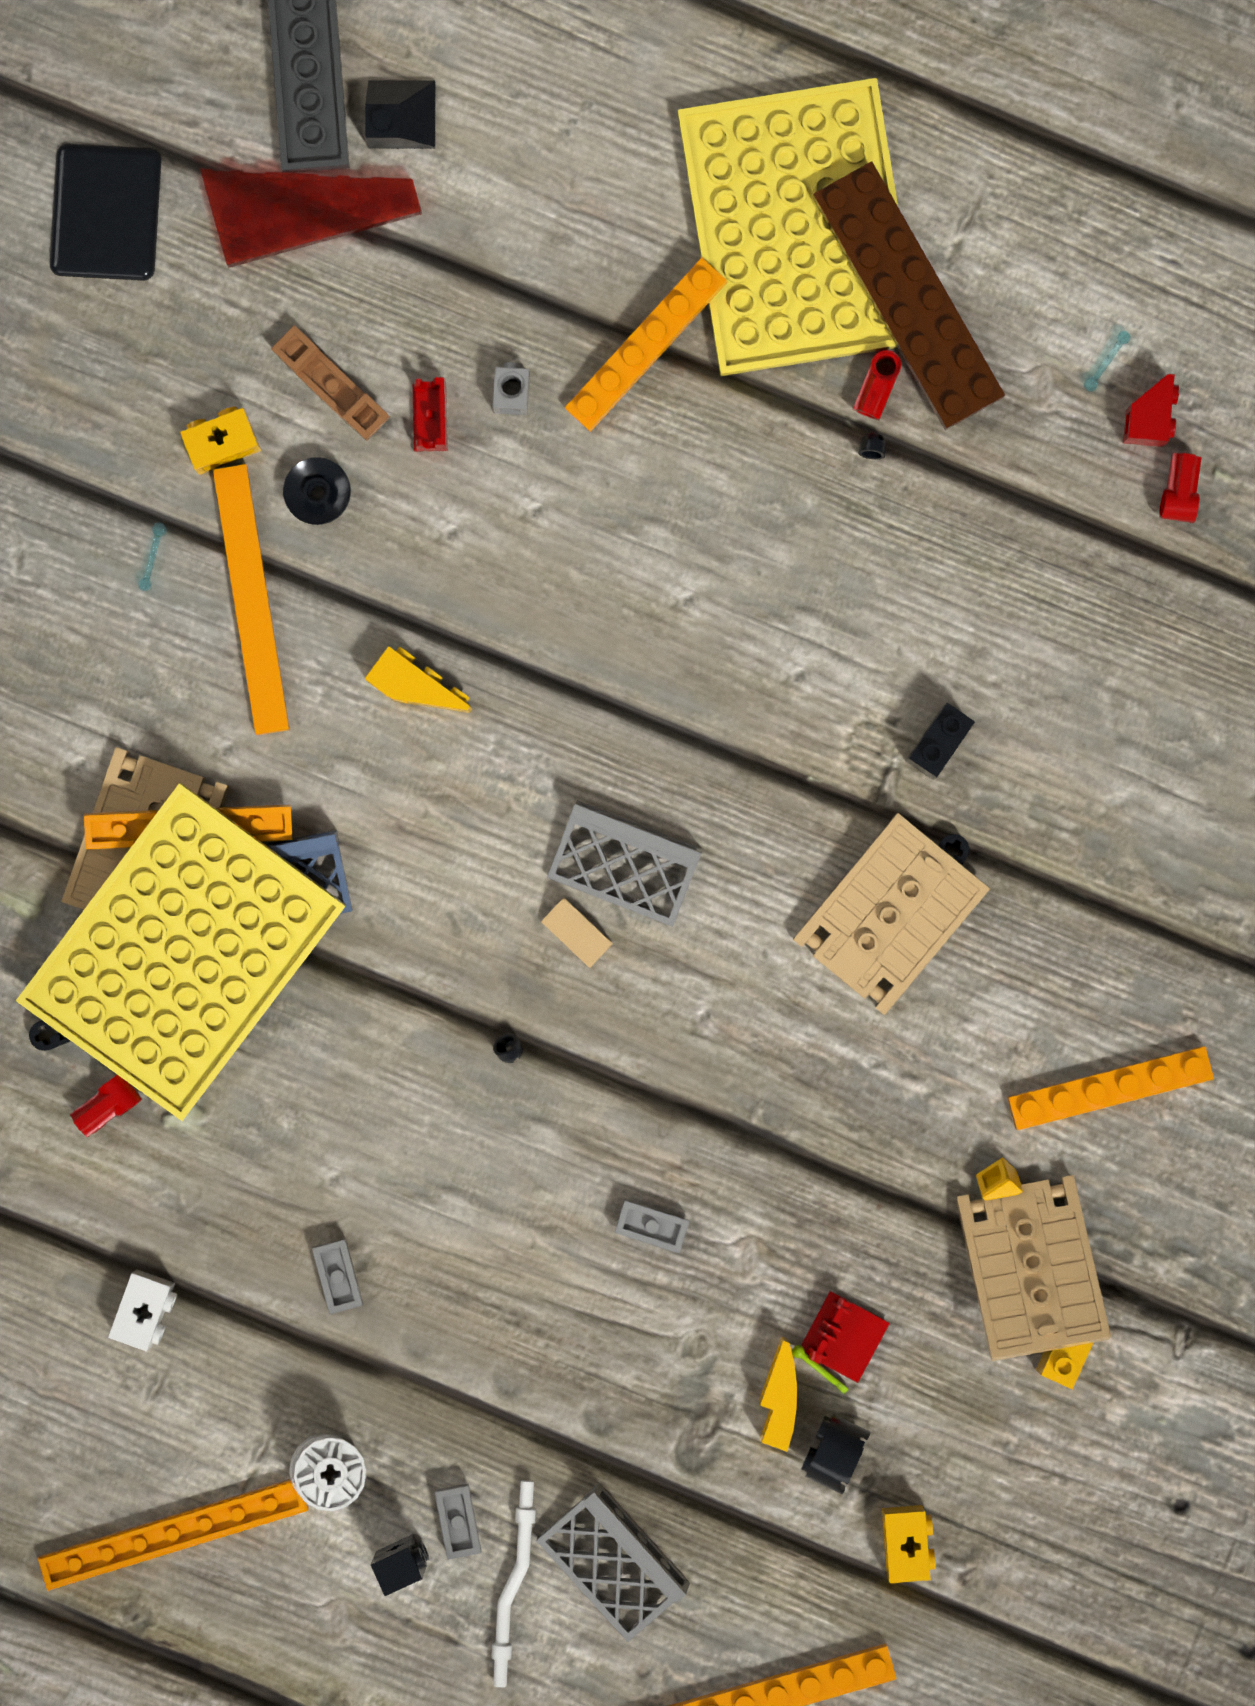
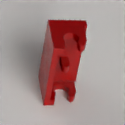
[412,377,448,452]

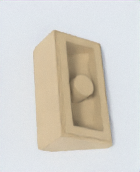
[541,897,613,968]

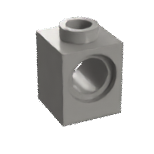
[493,362,530,415]

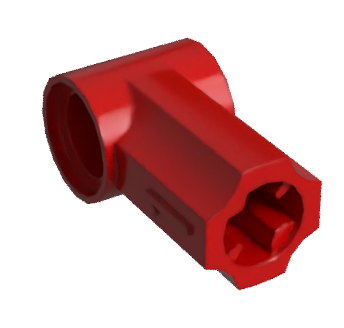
[852,350,901,421]
[1159,453,1202,523]
[70,1075,142,1137]

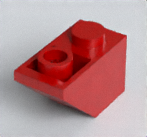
[1123,374,1179,447]

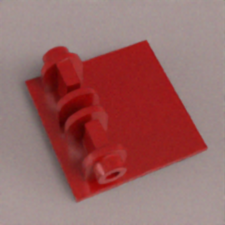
[801,1291,890,1383]

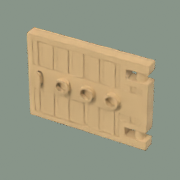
[61,747,230,910]
[793,813,990,1015]
[956,1175,1111,1361]

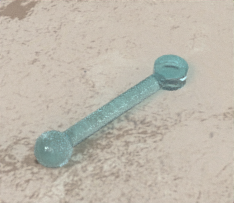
[1084,331,1131,391]
[138,522,167,591]

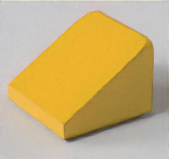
[976,1157,1023,1201]

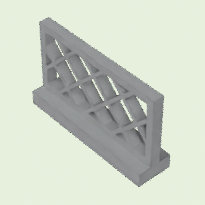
[547,800,703,927]
[536,1482,690,1642]

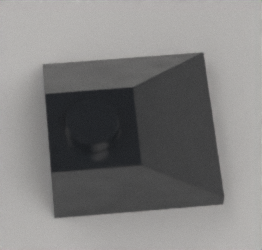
[365,80,436,149]

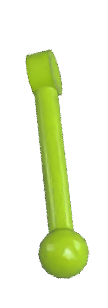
[792,1345,849,1394]

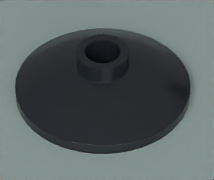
[283,457,351,525]

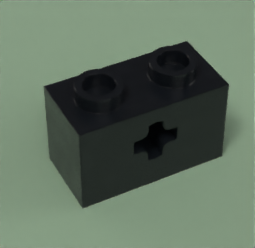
[905,703,975,780]
[370,1534,429,1596]

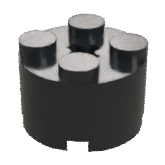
[801,1414,871,1495]

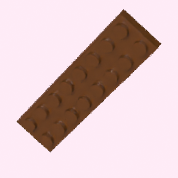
[812,161,1005,431]

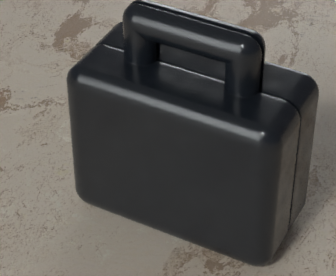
[50,143,162,281]

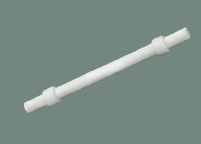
[491,1480,536,1687]

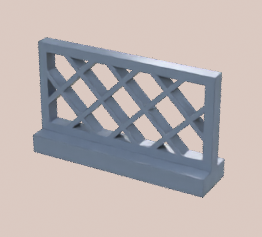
[265,830,353,914]

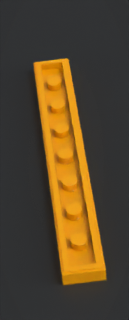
[213,464,290,736]
[37,1479,309,1591]

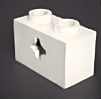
[108,1269,177,1352]

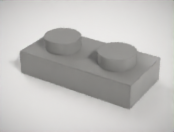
[615,1199,690,1253]
[312,1238,364,1314]
[435,1483,482,1560]

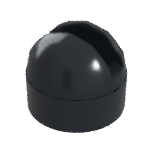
[858,432,886,460]
[493,1033,523,1063]

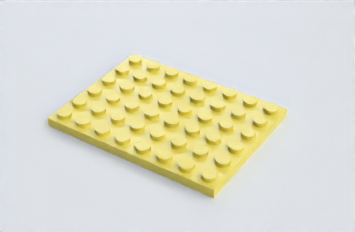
[677,78,898,376]
[16,782,346,1121]

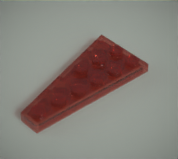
[200,168,422,268]

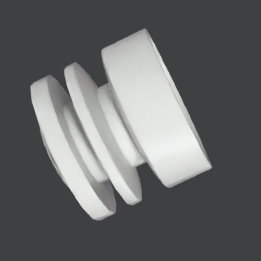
[289,1433,366,1511]

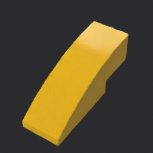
[759,1336,797,1452]

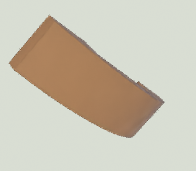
[271,325,390,441]

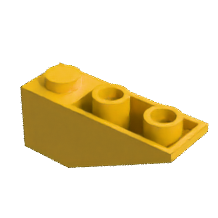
[365,646,472,713]

